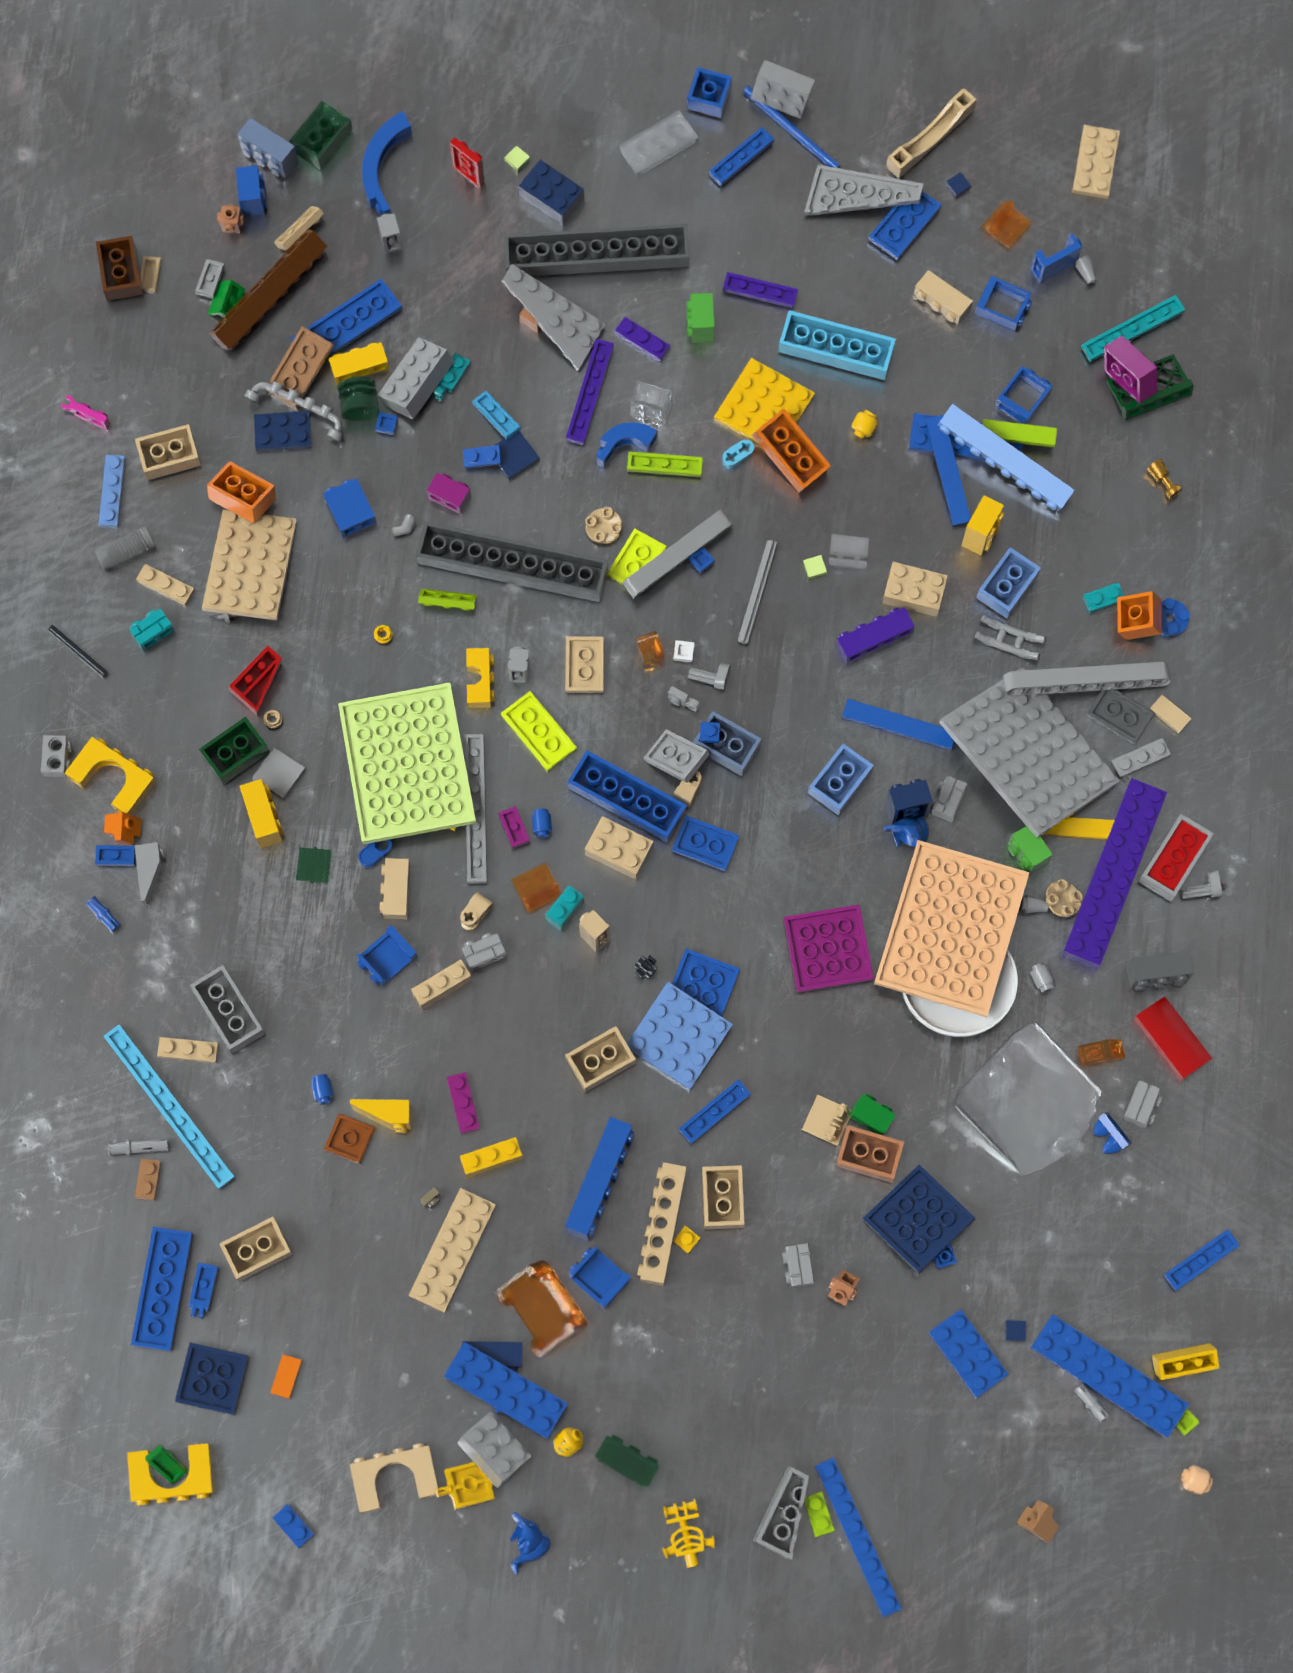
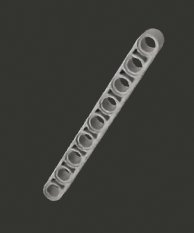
[1003,662,1171,696]

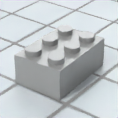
[750,60,815,119]
[457,1411,531,1489]

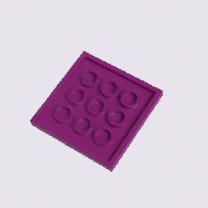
[783,904,874,993]

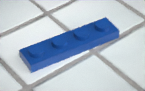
[709,127,774,186]
[678,1079,751,1144]
[1164,1229,1240,1292]

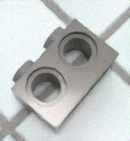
[41,735,72,778]

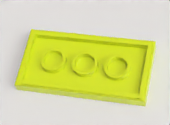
[501,691,577,772]

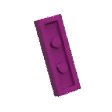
[447,1072,480,1134]

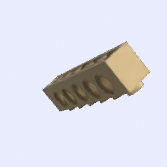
[637,1162,687,1286]

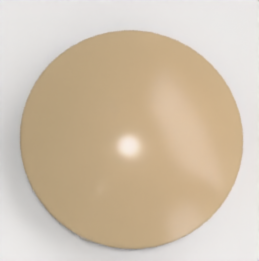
[585,507,623,544]
[1045,879,1083,917]

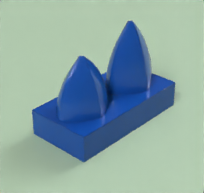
[1093,1112,1132,1154]

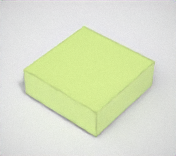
[504,146,530,172]
[803,555,827,579]

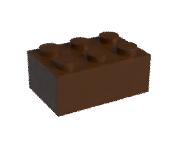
[96,236,143,301]

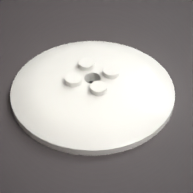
[902,949,1018,1037]

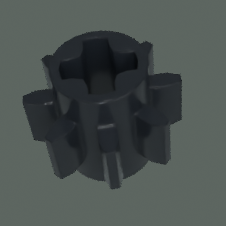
[634,955,658,979]

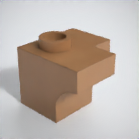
[1016,1500,1059,1543]

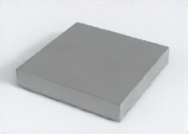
[252,748,306,800]

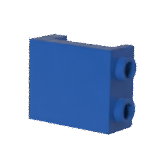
[1031,233,1082,283]
[323,478,377,538]
[356,925,418,987]
[569,1246,631,1309]

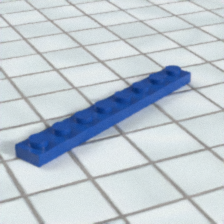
[815,1457,902,1618]

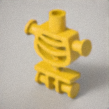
[662,1499,714,1568]

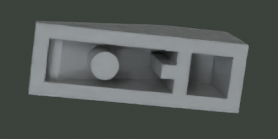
[135,842,165,905]

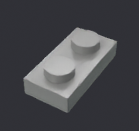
[195,259,225,299]

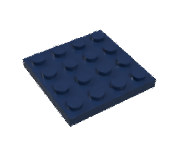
[863,1165,976,1274]

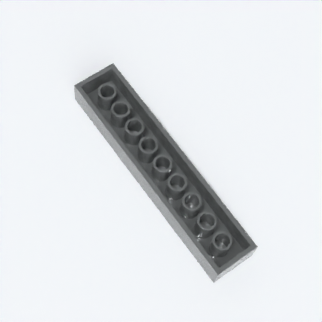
[504,224,689,276]
[416,522,608,602]

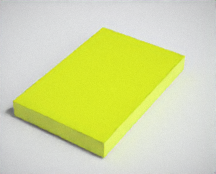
[607,529,667,585]

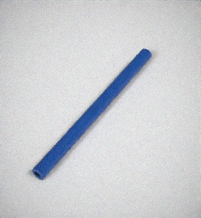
[743,86,841,168]

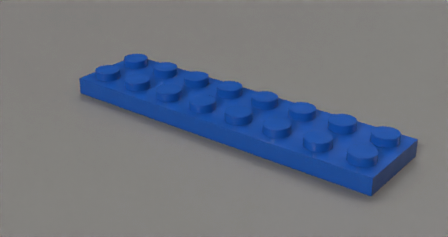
[1031,1314,1189,1439]

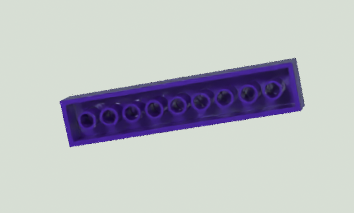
[1061,778,1167,970]

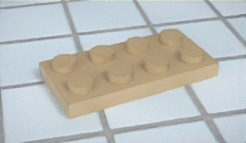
[1072,125,1120,199]

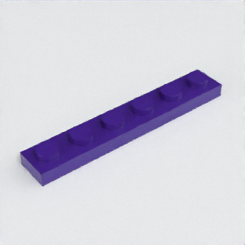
[566,339,614,445]

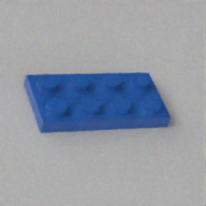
[868,192,942,260]
[928,1309,1009,1398]

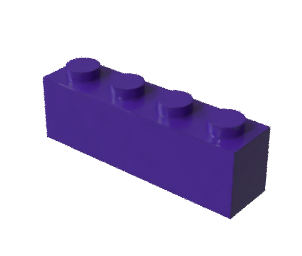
[836,607,915,664]

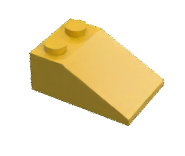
[350,1099,412,1133]

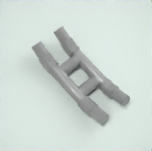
[975,615,1047,660]

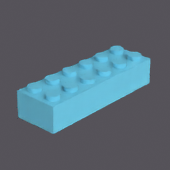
[778,310,896,380]

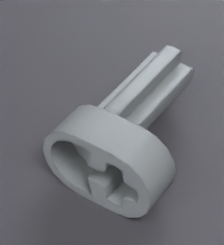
[688,663,731,690]
[1181,870,1222,899]

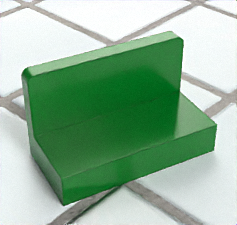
[208,280,245,317]

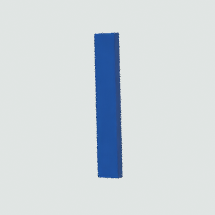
[925,415,971,527]
[842,699,954,750]

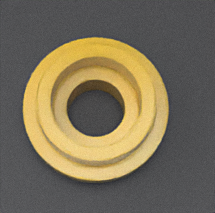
[374,625,393,644]

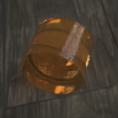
[635,631,665,665]

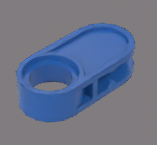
[358,839,393,867]

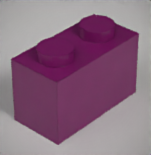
[426,473,471,514]

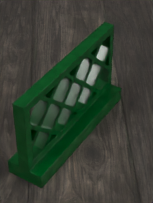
[1106,354,1194,420]

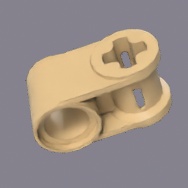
[672,771,702,808]
[460,892,494,931]

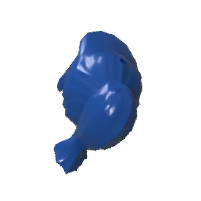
[883,817,929,848]
[510,1512,550,1574]

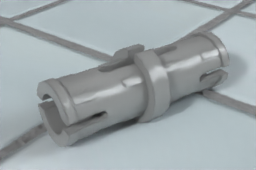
[1074,1383,1110,1423]

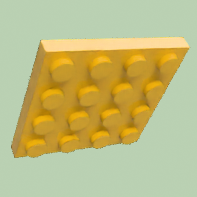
[714,358,815,444]

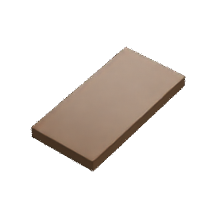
[266,326,334,409]

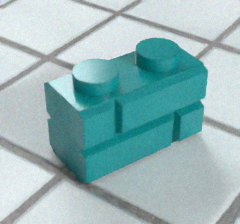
[129,608,174,651]
[545,885,584,931]

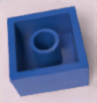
[687,67,732,118]
[236,165,267,217]

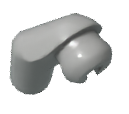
[392,514,416,537]

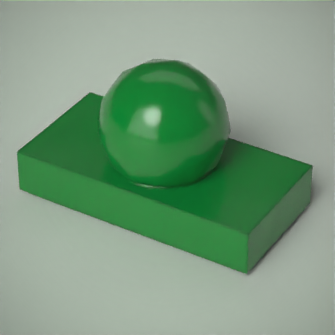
[145,1444,187,1484]

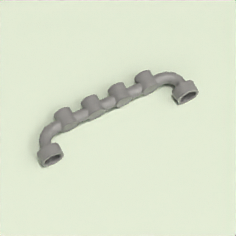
[245,381,343,441]

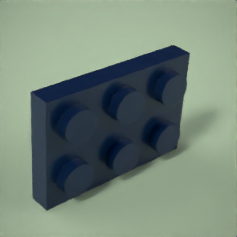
[254,411,312,452]

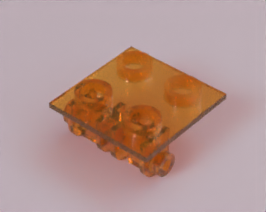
[981,200,1032,248]
[511,863,562,913]

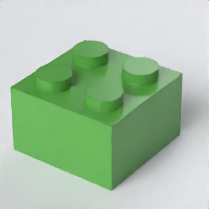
[687,293,714,343]
[1008,826,1053,876]

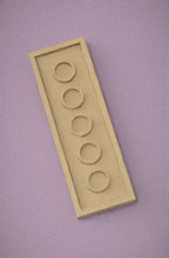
[408,1188,496,1313]

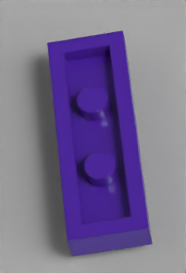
[615,317,670,362]

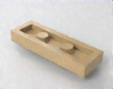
[274,206,324,250]
[136,564,195,606]
[157,1037,219,1063]

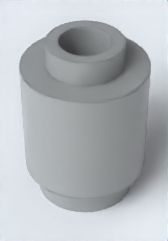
[1030,963,1056,993]

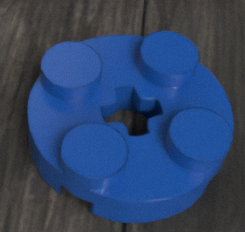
[1160,598,1190,637]

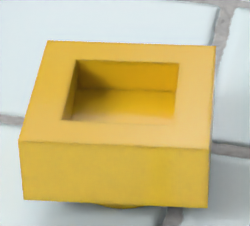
[673,1226,700,1254]

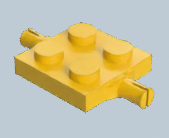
[436,1462,495,1510]

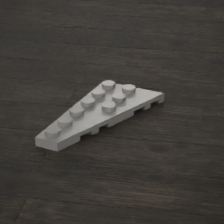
[804,165,924,216]
[502,264,605,371]

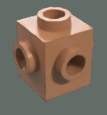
[217,205,244,233]
[828,1269,860,1306]

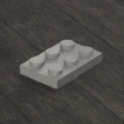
[644,729,710,783]

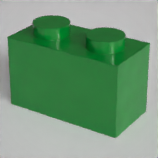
[847,1094,896,1135]

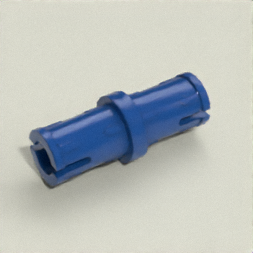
[86,896,121,932]

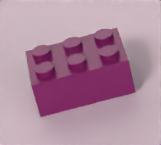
[1104,336,1158,403]

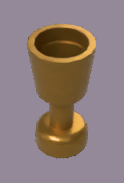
[1146,459,1182,499]

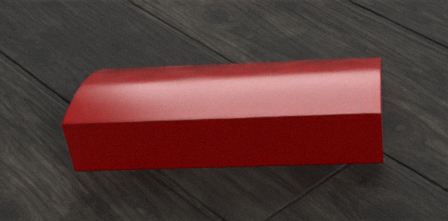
[1134,997,1213,1081]

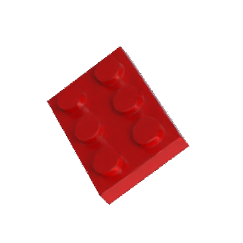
[450,137,485,188]

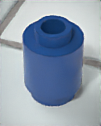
[532,809,552,838]
[311,1074,334,1105]

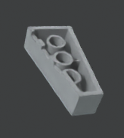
[752,1467,809,1560]

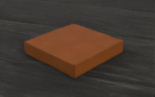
[324,1113,375,1164]

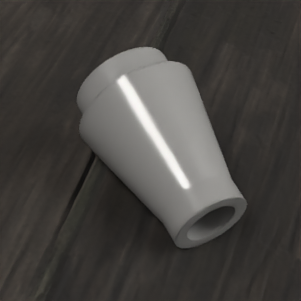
[1075,255,1097,284]
[1019,894,1048,914]

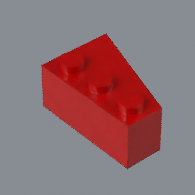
[229,646,282,716]

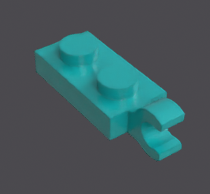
[434,353,471,401]

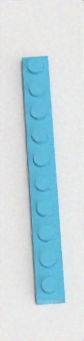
[104,1025,235,1190]

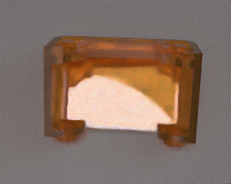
[495,1260,587,1357]

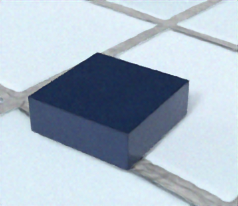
[946,172,971,197]
[1005,1320,1026,1342]

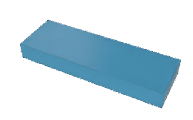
[472,390,521,440]

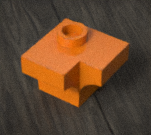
[104,812,142,845]

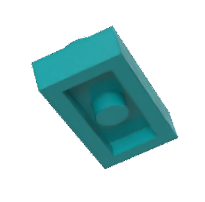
[1083,582,1124,613]

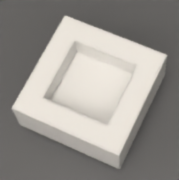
[674,640,694,663]

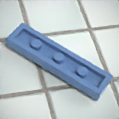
[99,455,125,528]

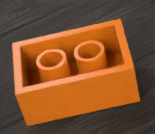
[207,461,276,524]

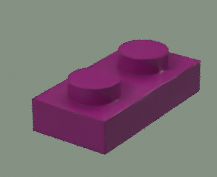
[498,806,530,849]

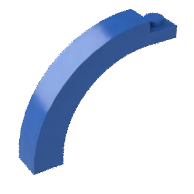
[362,111,412,215]

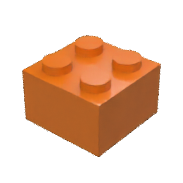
[1117,591,1162,640]

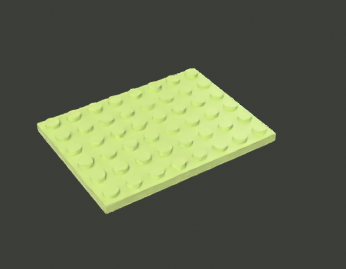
[338,683,476,844]

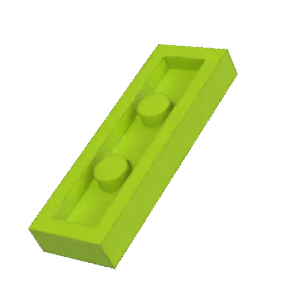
[418,588,477,610]

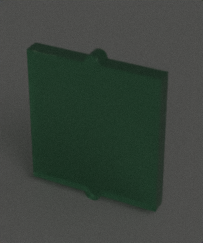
[296,847,331,884]

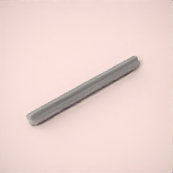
[738,540,777,644]

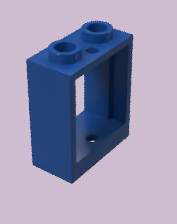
[975,276,1033,331]
[995,366,1053,424]

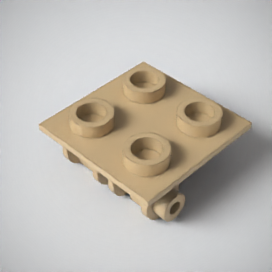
[802,1094,851,1146]

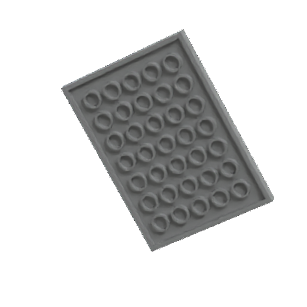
[939,667,1120,838]

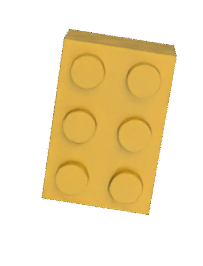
[962,495,1005,556]
[240,779,284,848]

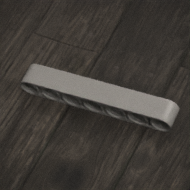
[622,509,733,599]

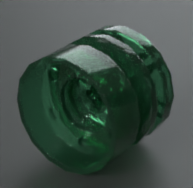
[337,376,380,421]

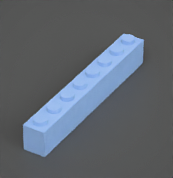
[938,404,1074,511]

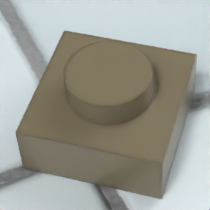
[419,1187,440,1209]

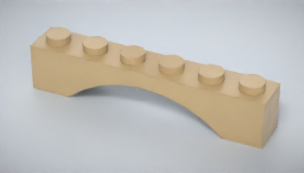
[886,88,977,179]

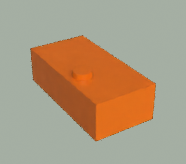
[752,408,831,493]

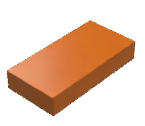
[270,1354,302,1399]

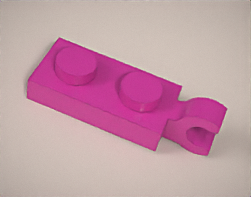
[61,395,111,430]

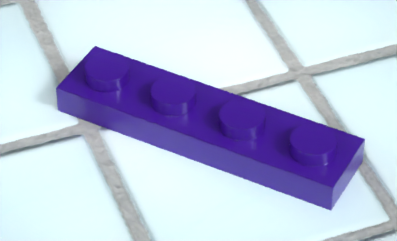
[723,272,798,308]

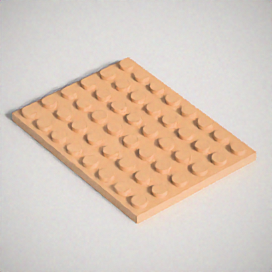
[874,840,1029,1018]

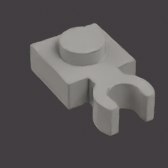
[668,686,700,712]

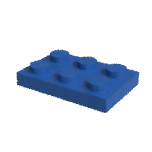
[672,815,740,872]

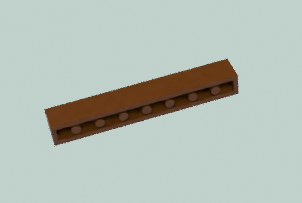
[208,230,327,350]

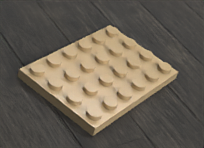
[202,510,297,620]

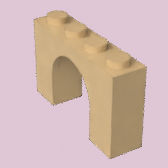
[350,1443,439,1514]

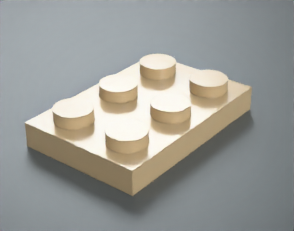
[565,637,604,693]

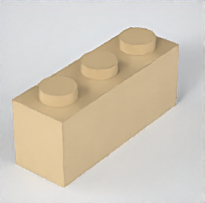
[914,270,973,324]
[380,858,410,920]
[579,910,610,952]
[411,960,472,1010]

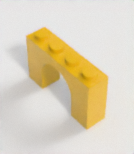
[65,737,156,815]
[127,1443,214,1506]

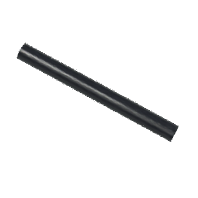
[48,625,108,677]

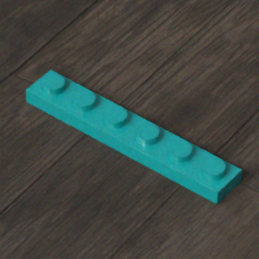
[1081,295,1185,362]

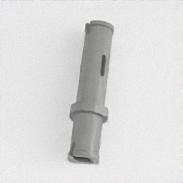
[108,1139,169,1156]

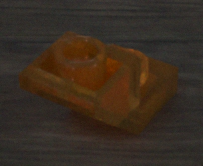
[1078,1039,1126,1065]

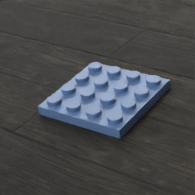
[627,982,733,1090]

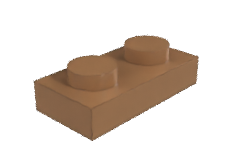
[135,1159,161,1201]

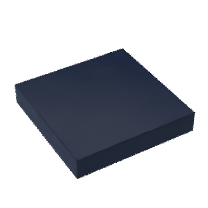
[495,431,540,480]

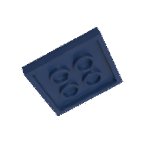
[175,1343,249,1415]

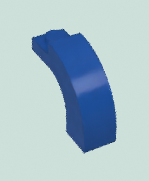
[596,422,658,468]

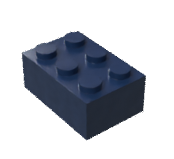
[518,159,584,225]
[885,779,933,824]

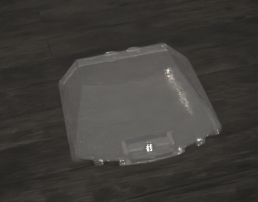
[953,1021,1101,1175]

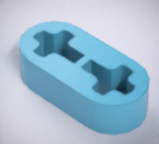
[722,440,754,468]

